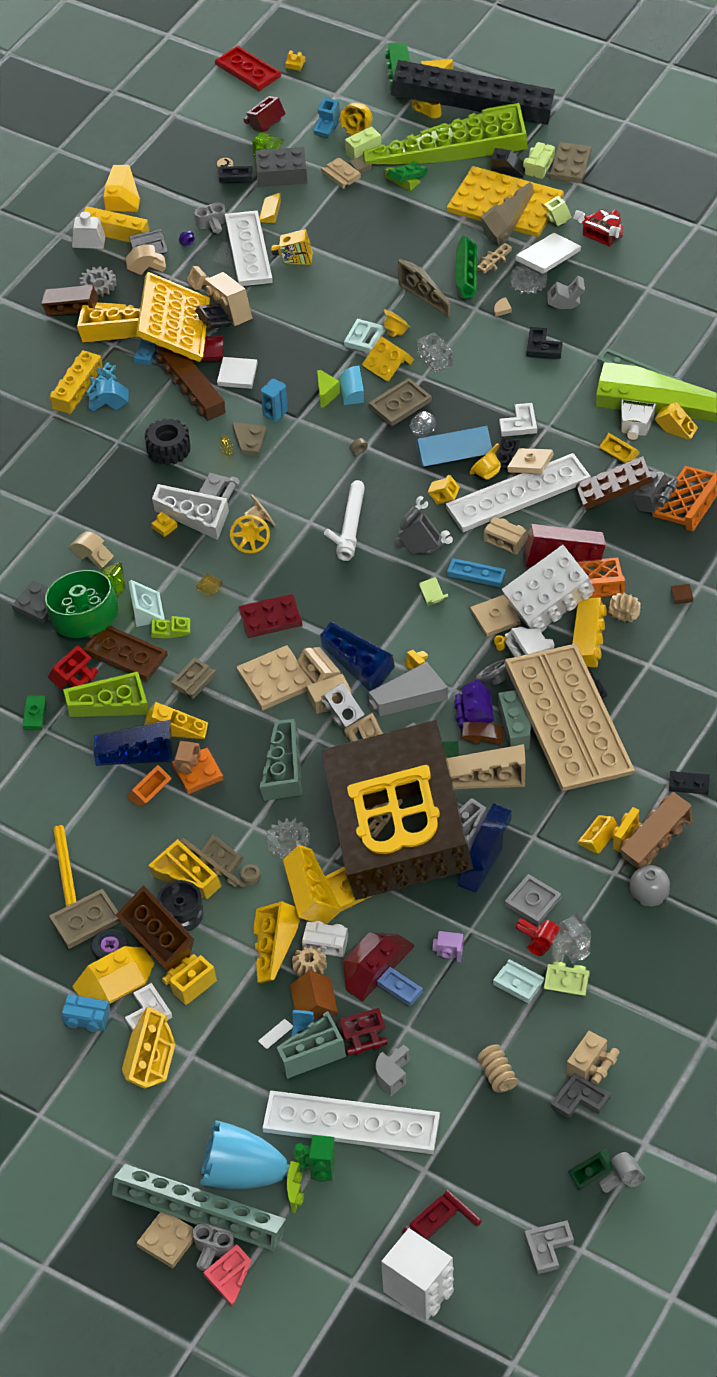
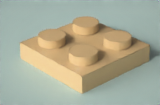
[137,1212,194,1268]

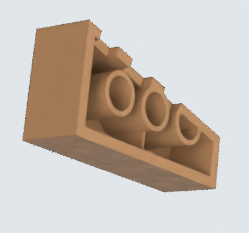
[620,792,694,869]

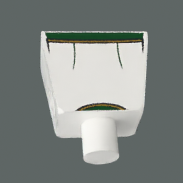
[621,400,655,440]

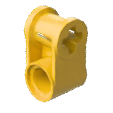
[411,100,442,118]

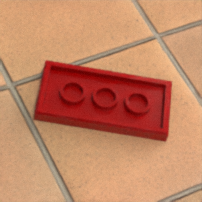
[215,45,281,91]

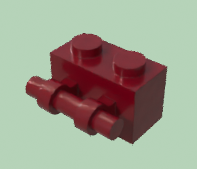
[244,96,286,132]
[336,1008,388,1056]

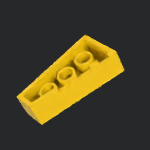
[77,305,140,343]
[283,845,341,925]

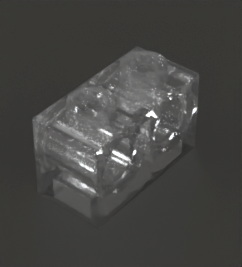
[417,332,454,373]

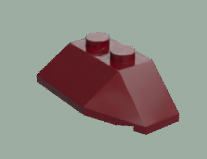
[343,932,414,1002]

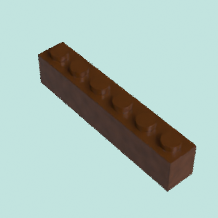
[155,345,226,421]

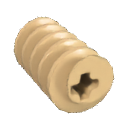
[478,1045,519,1093]

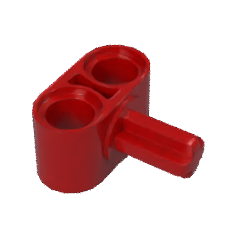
[515,918,560,956]

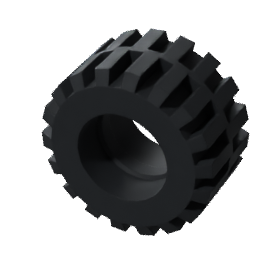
[145,418,191,465]

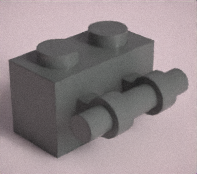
[634,471,678,513]

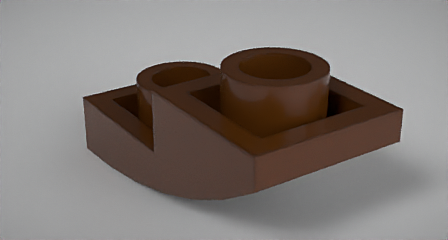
[461,722,504,745]

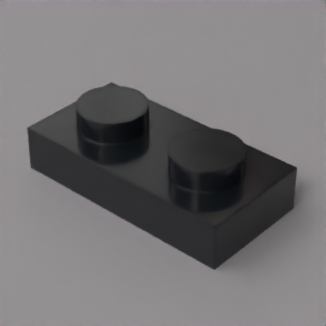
[219,166,252,183]
[669,771,710,795]

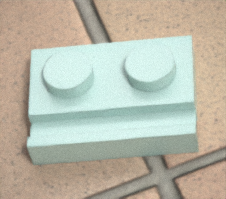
[493,959,545,1004]

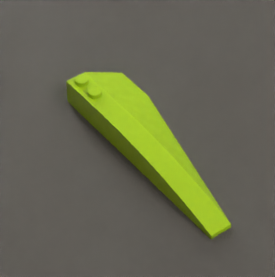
[364,103,528,164]
[596,362,717,422]

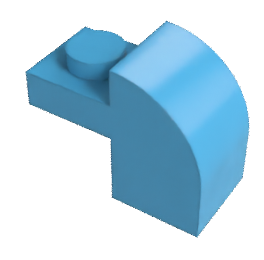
[313,97,340,138]
[89,380,129,412]

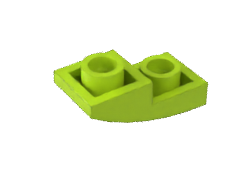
[151,616,190,638]
[287,1161,304,1213]

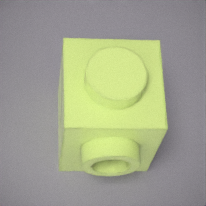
[544,196,572,226]

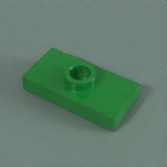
[23,696,47,730]

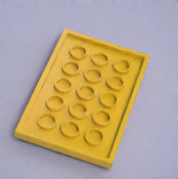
[447,166,564,238]
[136,272,210,362]

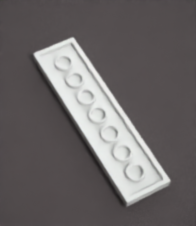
[446,453,591,532]
[263,1091,440,1154]

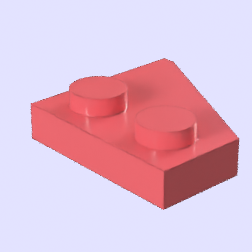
[203,1244,252,1307]

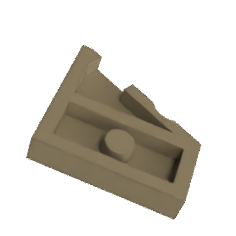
[233,422,267,457]

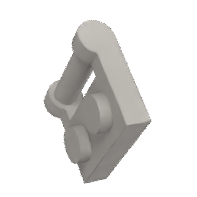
[199,473,240,503]

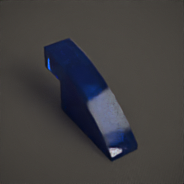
[458,803,512,893]

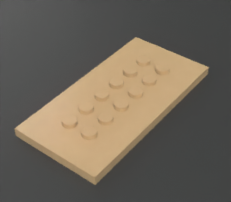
[504,644,635,791]

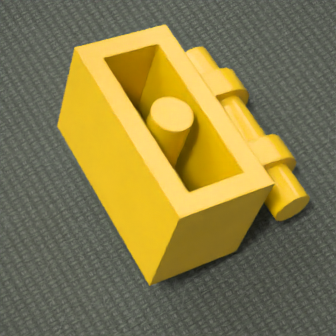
[162,954,217,1006]

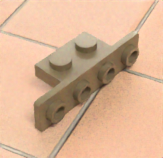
[180,835,246,888]

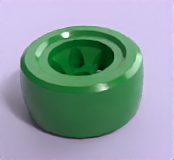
[45,570,118,638]

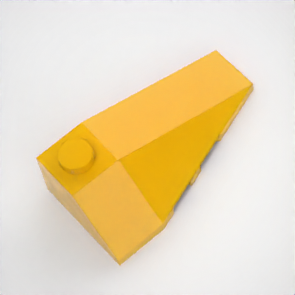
[104,165,140,212]

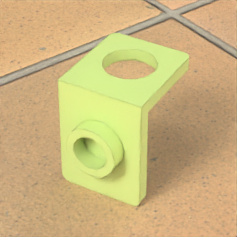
[419,577,449,607]

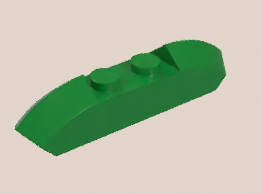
[455,235,477,298]

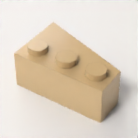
[205,272,253,326]

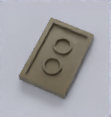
[550,142,592,183]
[369,378,432,427]
[49,888,121,949]

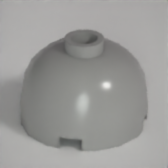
[629,865,670,906]

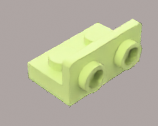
[544,961,590,996]

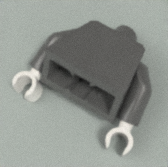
[395,496,453,554]

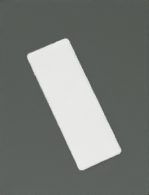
[258,1019,293,1049]

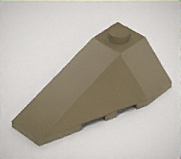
[481,182,534,246]

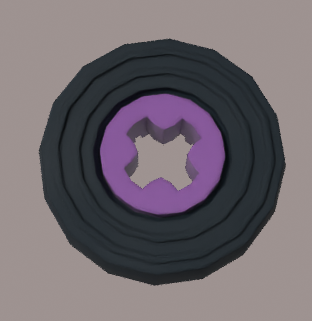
[92,929,129,960]

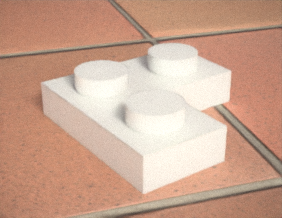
[499,403,537,436]
[125,983,172,1031]

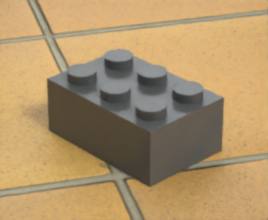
[256,147,307,187]

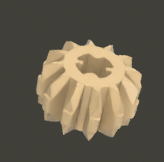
[608,592,641,623]
[292,945,327,978]

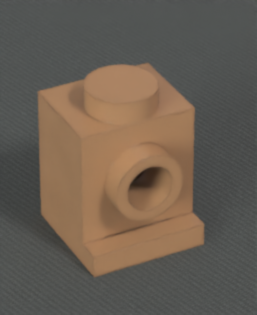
[175,741,201,773]

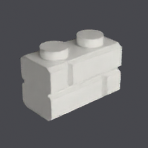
[302,921,348,957]

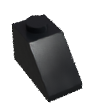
[491,148,525,179]

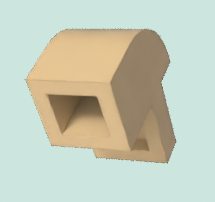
[126,245,166,275]
[69,531,113,569]

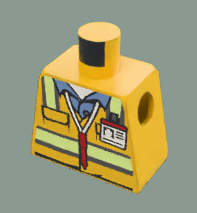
[271,229,313,265]

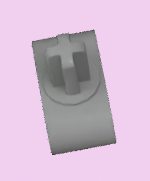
[195,203,226,234]
[599,1152,646,1193]
[193,1223,234,1271]

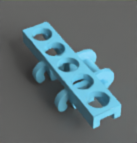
[86,362,116,396]

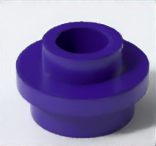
[179,231,195,246]

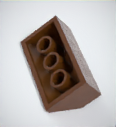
[116,885,194,970]

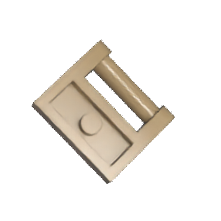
[344,713,383,742]

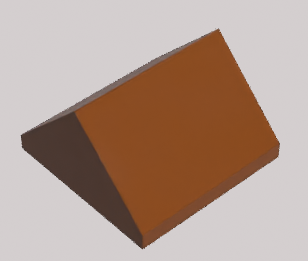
[290,970,338,1019]

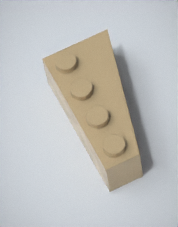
[447,744,526,789]

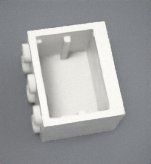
[381,1228,454,1321]

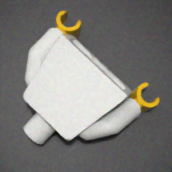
[494,627,554,657]

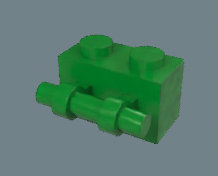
[294,1135,336,1182]

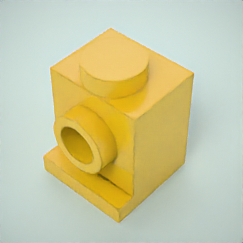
[428,475,460,505]

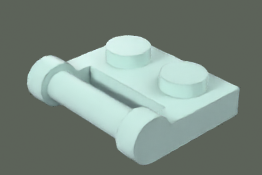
[344,319,386,355]

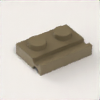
[171,657,217,699]

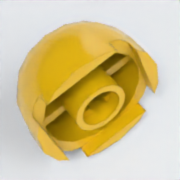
[339,102,373,136]

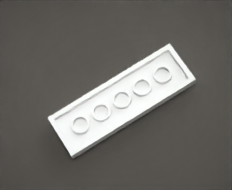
[225,211,272,286]

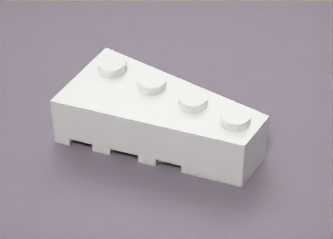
[152,484,229,540]

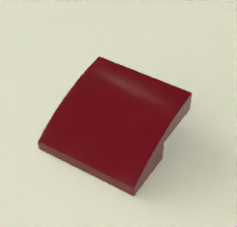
[192,336,224,362]

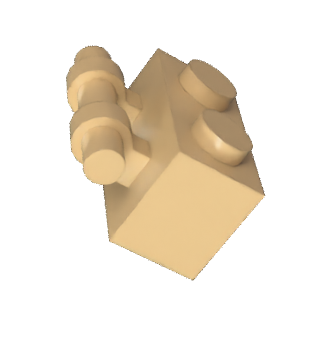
[566,1031,620,1085]

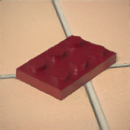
[239,593,303,638]

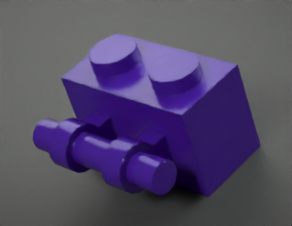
[454,679,494,728]

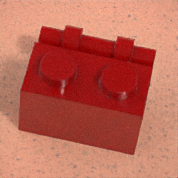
[48,645,98,690]

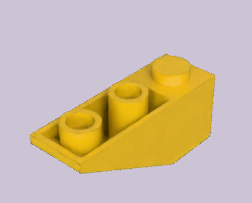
[143,702,208,739]

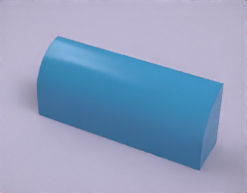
[416,426,492,467]

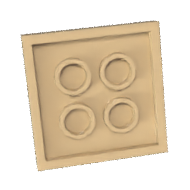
[236,645,313,711]

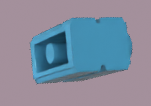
[261,379,288,422]
[62,994,110,1032]

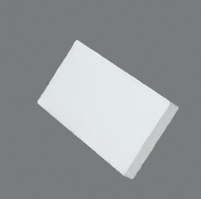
[516,233,581,274]

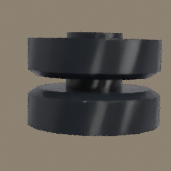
[157,880,203,931]

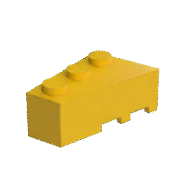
[148,839,222,899]

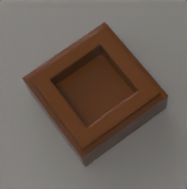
[671,584,693,604]

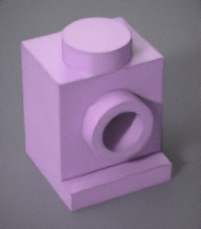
[433,931,464,962]

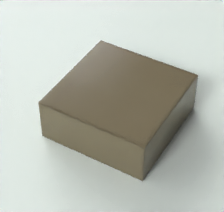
[349,156,372,174]

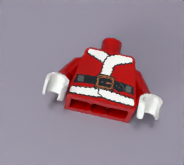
[573,210,623,247]

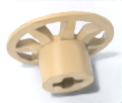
[244,494,275,526]

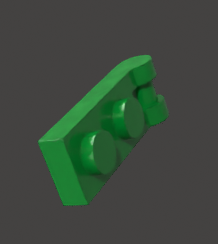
[387,161,428,182]

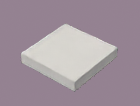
[217,357,258,389]

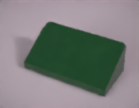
[568,1148,613,1190]

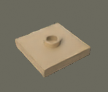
[507,448,554,474]
[470,595,521,637]

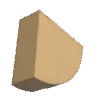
[494,297,512,317]

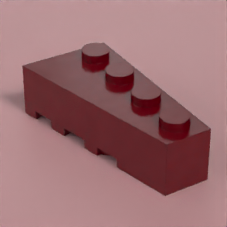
[523,524,606,567]

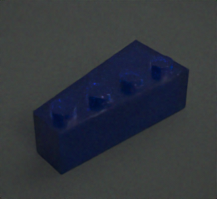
[320,622,395,691]

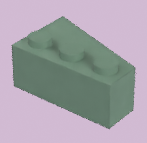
[498,690,532,750]
[277,1011,346,1079]

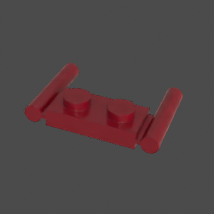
[402,1190,482,1240]

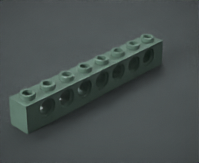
[112,1164,286,1251]

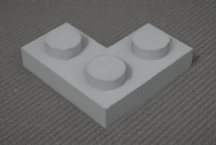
[525,1221,574,1274]

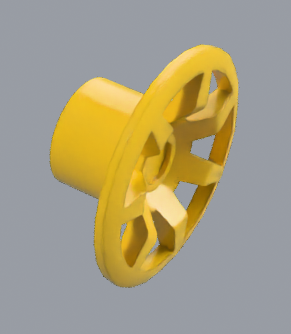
[230,515,270,554]

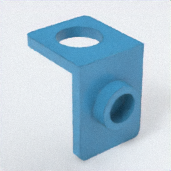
[291,1010,314,1037]

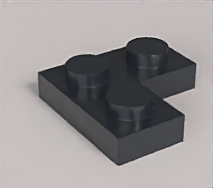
[526,327,563,359]

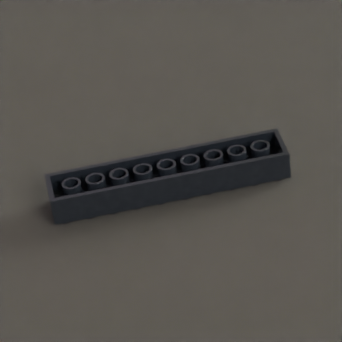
[391,60,555,125]

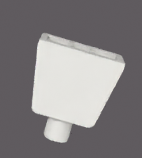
[72,212,106,249]

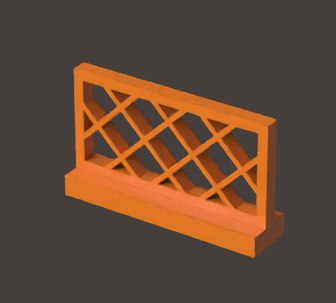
[653,466,717,532]
[577,558,625,598]

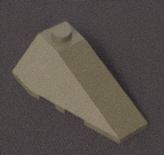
[398,259,451,317]

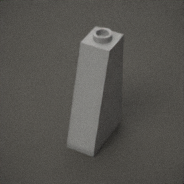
[368,662,448,717]

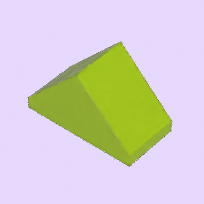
[317,370,340,408]

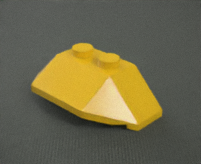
[72,946,155,1004]
[122,1007,175,1089]

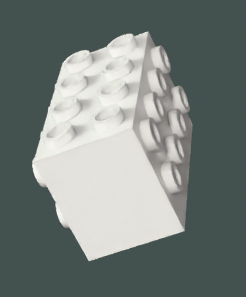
[502,545,595,632]

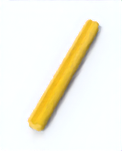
[53,825,76,907]

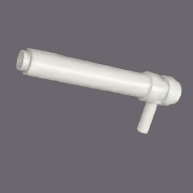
[324,480,365,561]

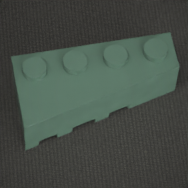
[259,719,303,801]

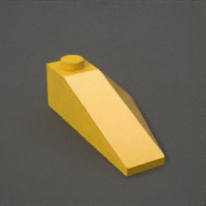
[253,901,300,984]

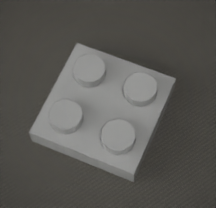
[505,874,562,926]

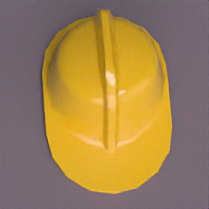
[383,309,411,337]
[470,444,501,480]

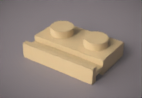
[321,158,361,189]

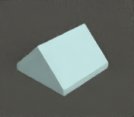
[129,580,165,627]

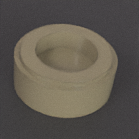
[350,438,368,455]
[240,864,261,885]

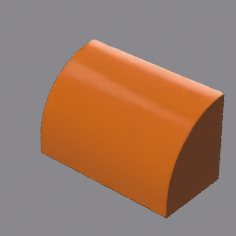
[127,765,172,806]

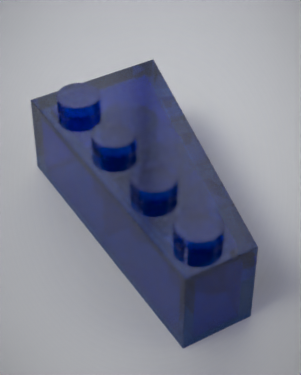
[94,720,174,766]

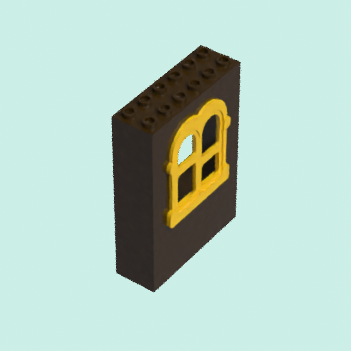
[322,720,474,900]

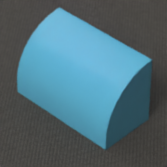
[339,366,364,405]

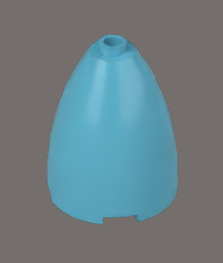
[200,1120,290,1189]

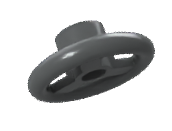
[476,659,506,686]

